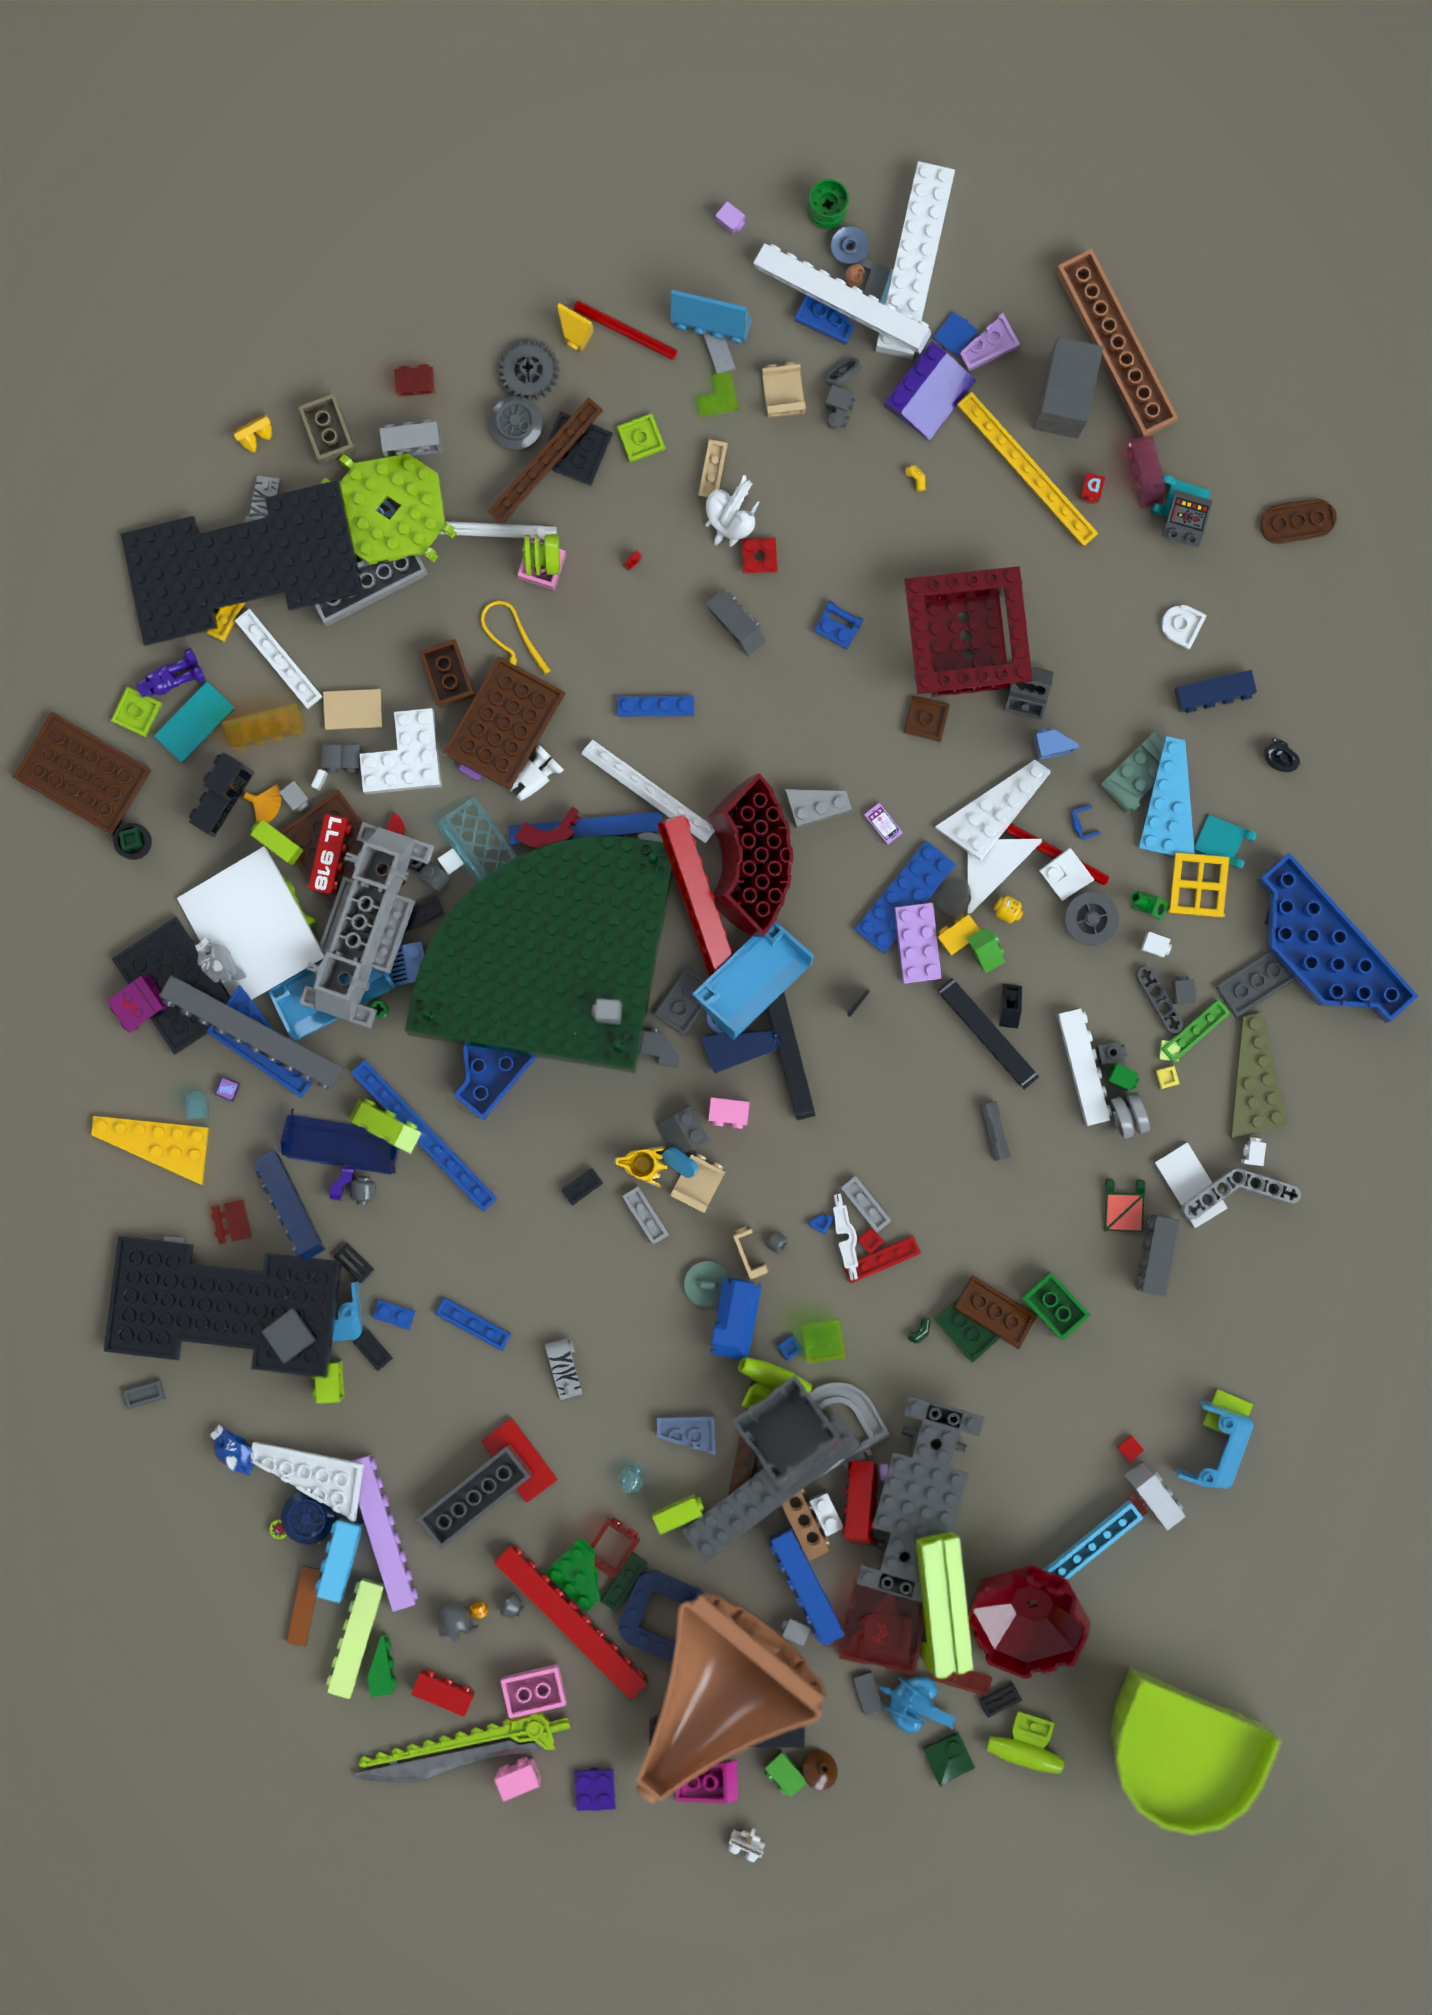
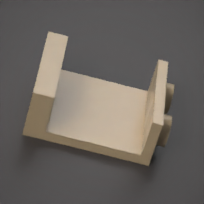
[762,362,806,418]
[670,1153,725,1213]
[733,1226,768,1280]

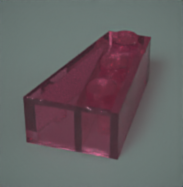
[1126,436,1165,508]

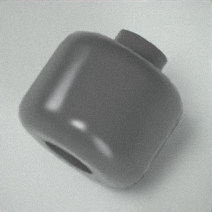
[766,1231,788,1253]

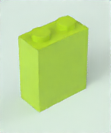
[250,819,304,866]
[652,1493,705,1535]

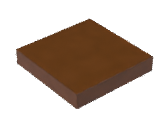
[904,695,950,742]

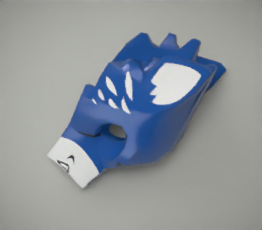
[210,1424,253,1476]

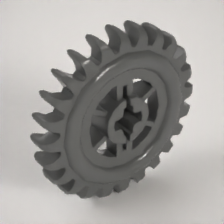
[497,338,560,401]

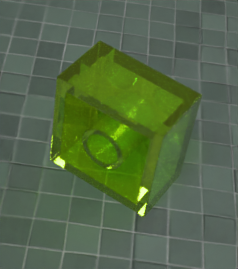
[801,1318,846,1364]

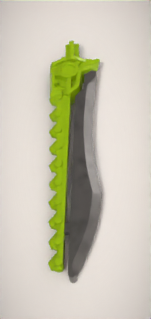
[354,1711,571,1782]

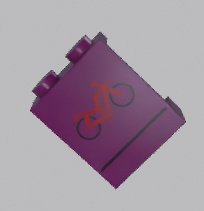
[107,974,169,1033]

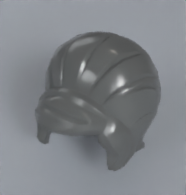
[438,1602,479,1642]

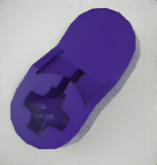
[330,1164,355,1201]

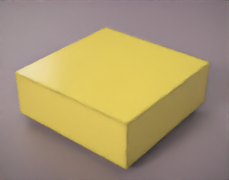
[1155,1066,1180,1089]

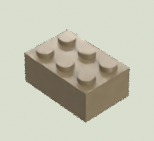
[298,394,356,465]

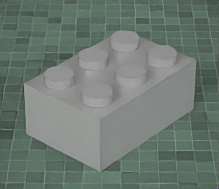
[380,420,443,457]

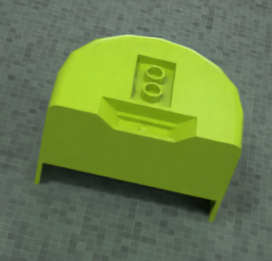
[1111,1667,1281,1834]

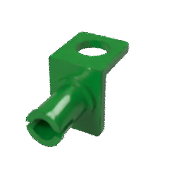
[1130,891,1169,920]

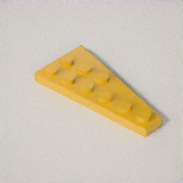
[91,1116,209,1185]

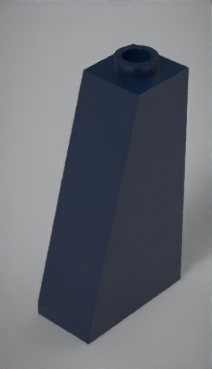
[700,1029,782,1074]

